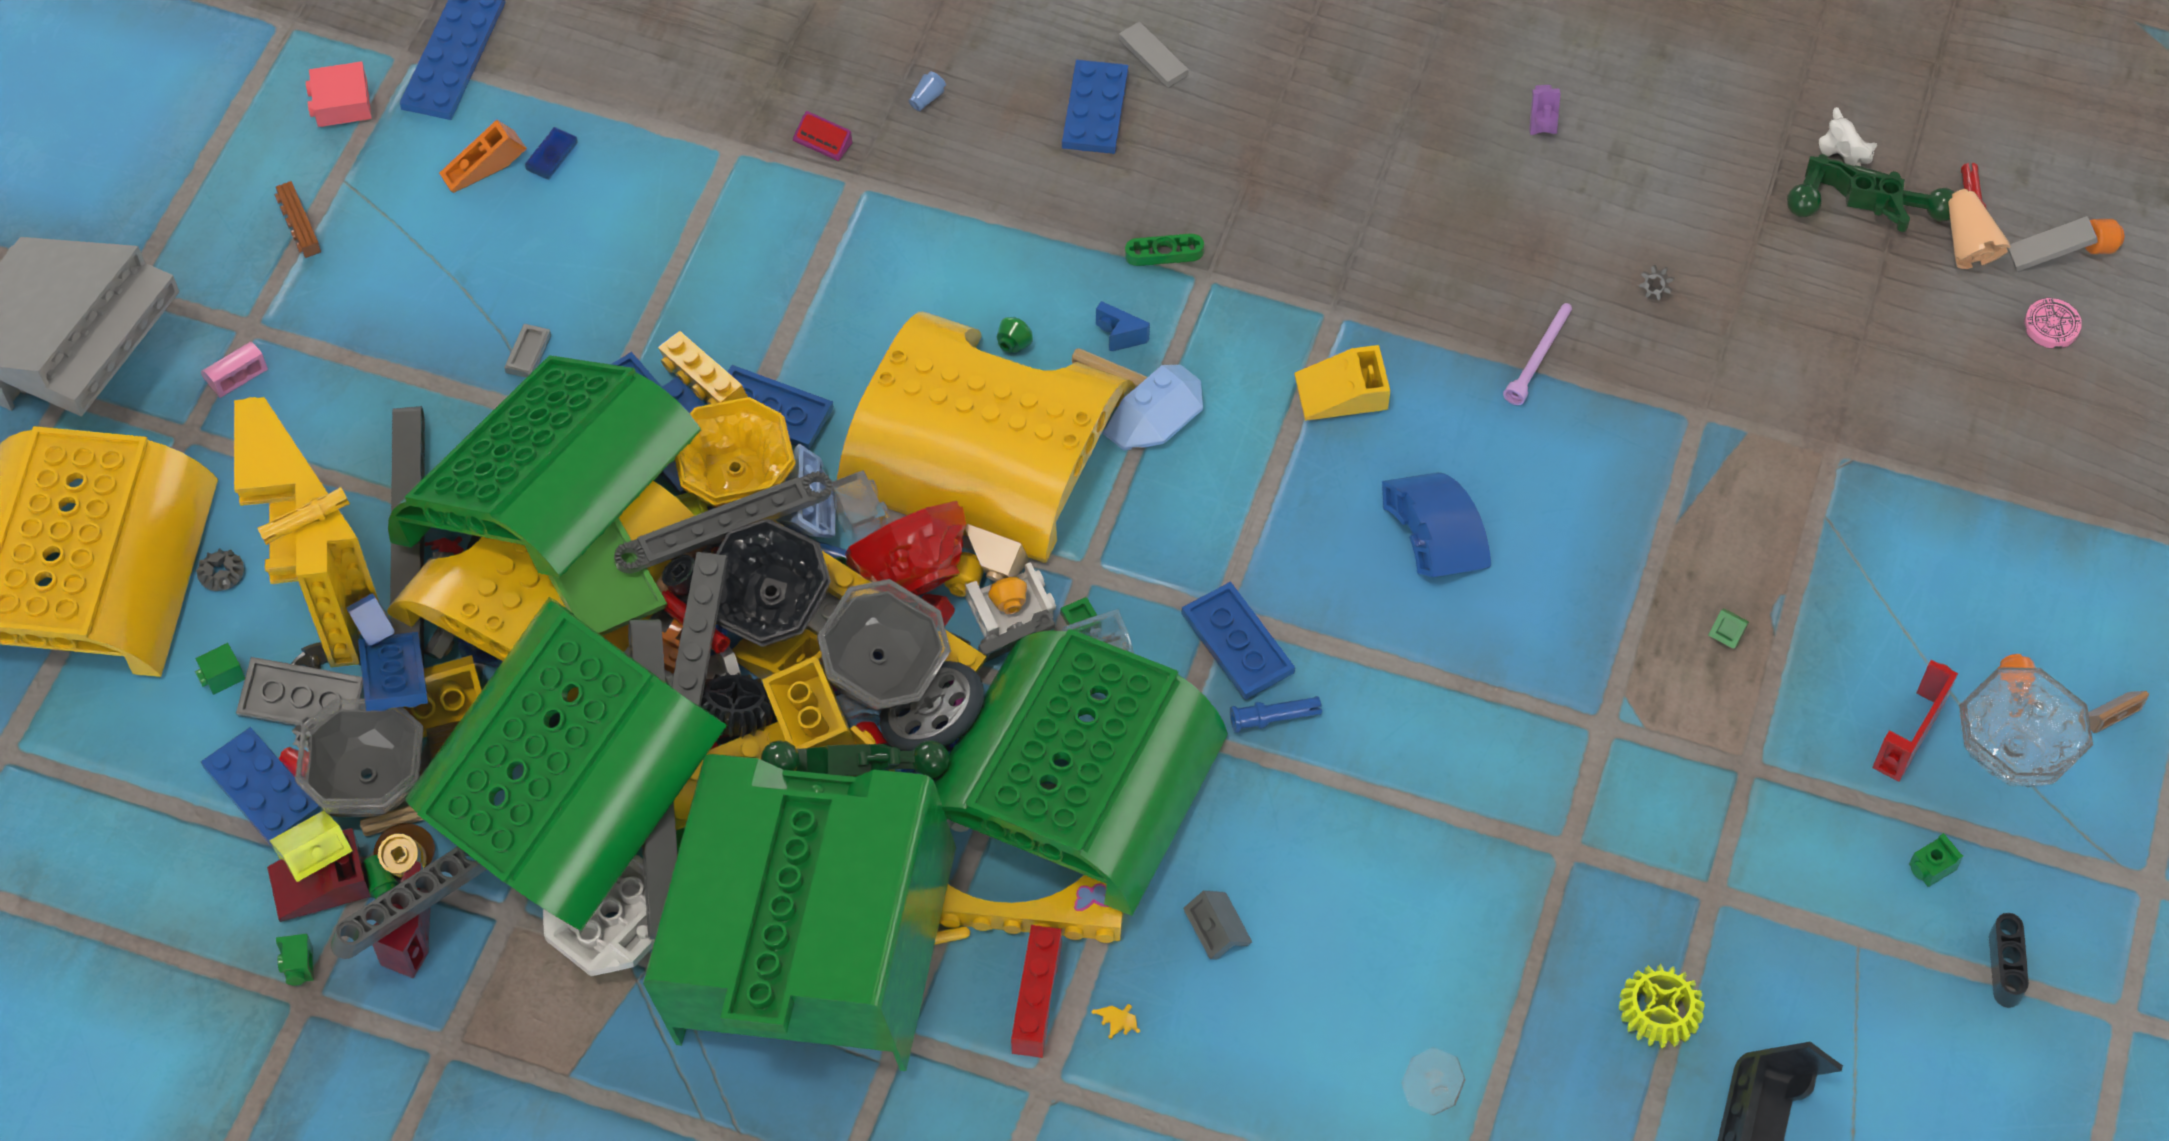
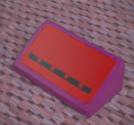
[793,111,852,161]

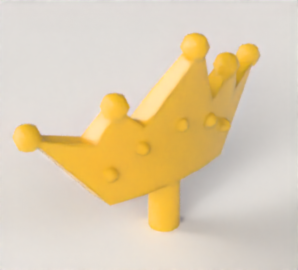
[1092,1004,1140,1039]

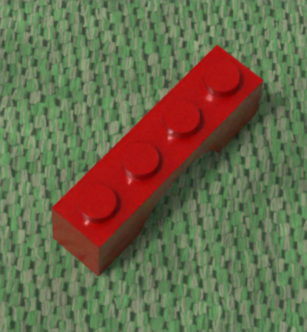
[1011,925,1062,1058]

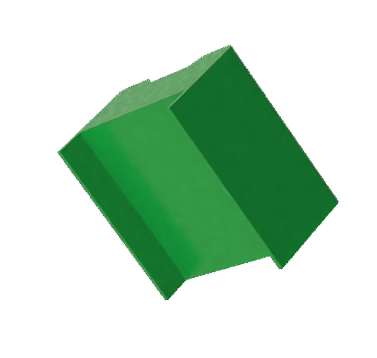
[643,754,956,1071]

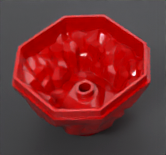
[845,501,966,599]

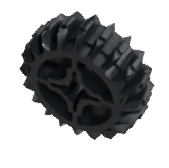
[701,672,774,739]

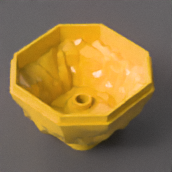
[675,397,796,508]

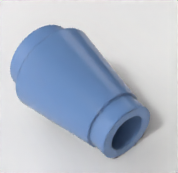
[909,71,946,111]

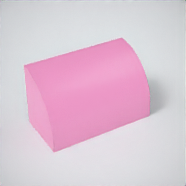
[201,342,268,398]

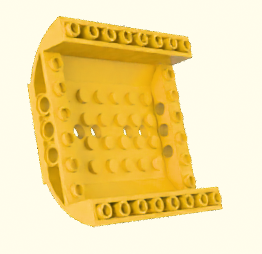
[0,426,218,677]

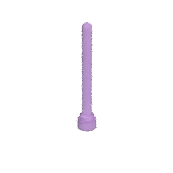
[1503,303,1572,406]

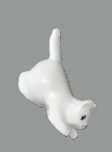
[1819,107,1877,166]

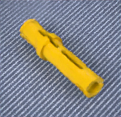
[257,487,350,545]

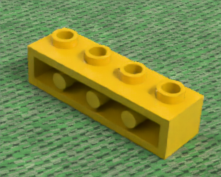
[658,331,748,405]

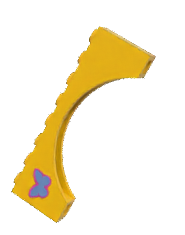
[939,875,1123,943]

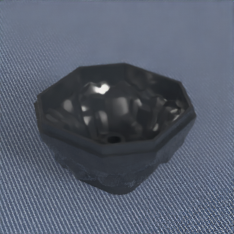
[716,519,831,647]

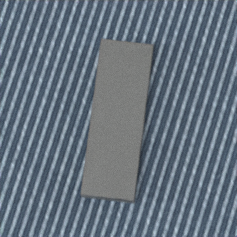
[1119,21,1189,88]
[2008,216,2098,272]

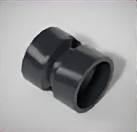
[661,555,695,605]

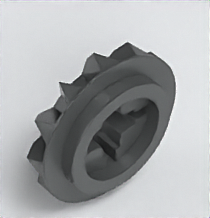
[196,548,244,591]

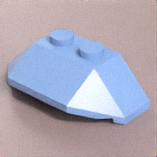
[1103,365,1203,451]
[776,444,835,538]

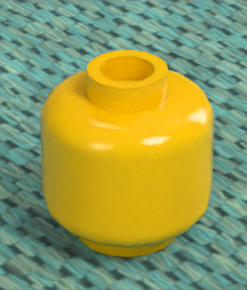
[944,552,984,597]

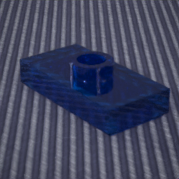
[525,127,578,180]

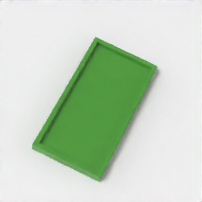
[548,518,667,636]

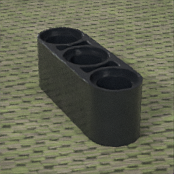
[1989,913,2029,1008]

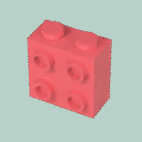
[306,61,372,127]

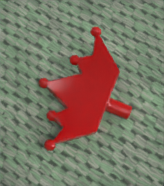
[424,536,464,555]

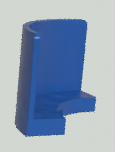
[1382,472,1491,577]

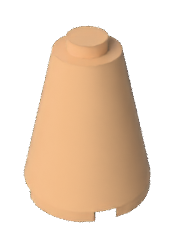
[1948,189,2011,269]

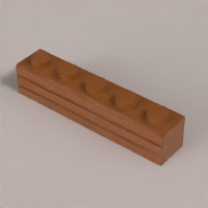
[274,181,321,258]

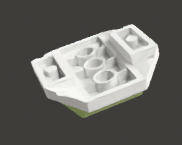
[543,854,655,976]

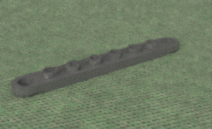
[614,471,832,574]

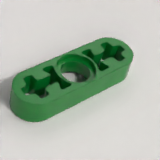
[1125,234,1204,266]

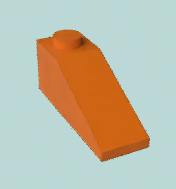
[439,120,527,193]

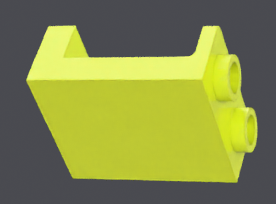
[269,810,352,882]

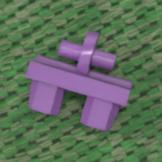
[1529,85,1561,135]

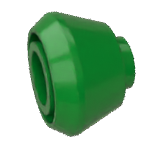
[996,317,1033,353]

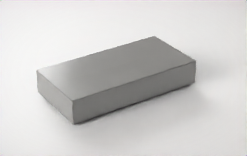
[504,324,551,378]

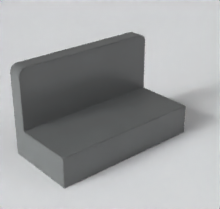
[1183,890,1252,960]

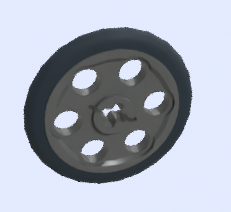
[880,661,983,751]

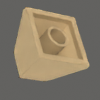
[965,524,1029,582]

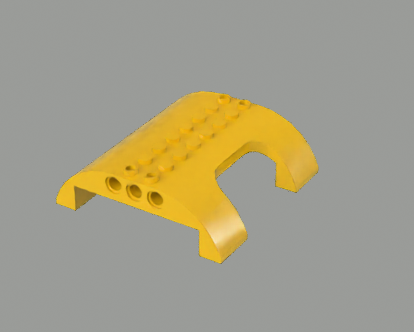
[836,311,1135,563]
[387,481,715,702]

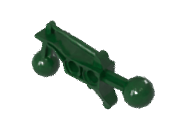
[1787,154,1955,232]
[760,740,950,779]

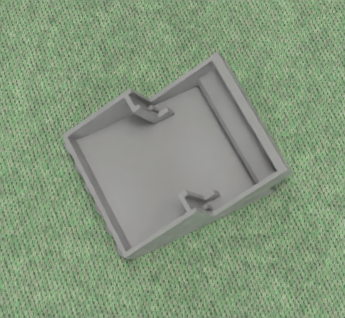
[0,237,179,417]

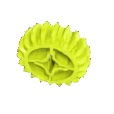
[1618,964,1705,1048]

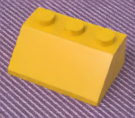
[398,655,482,738]
[762,655,855,749]

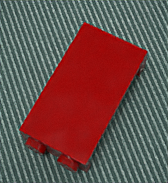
[1872,660,1958,782]

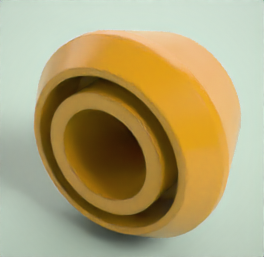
[988,577,1027,614]

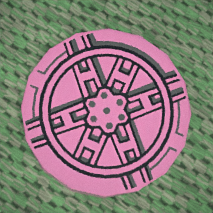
[2024,298,2082,348]

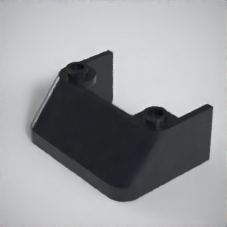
[1717,1041,1843,1141]

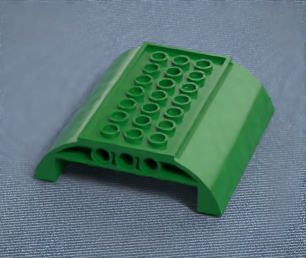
[388,355,701,577]
[405,597,727,931]
[934,628,1228,916]

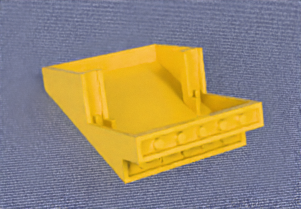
[234,397,379,668]

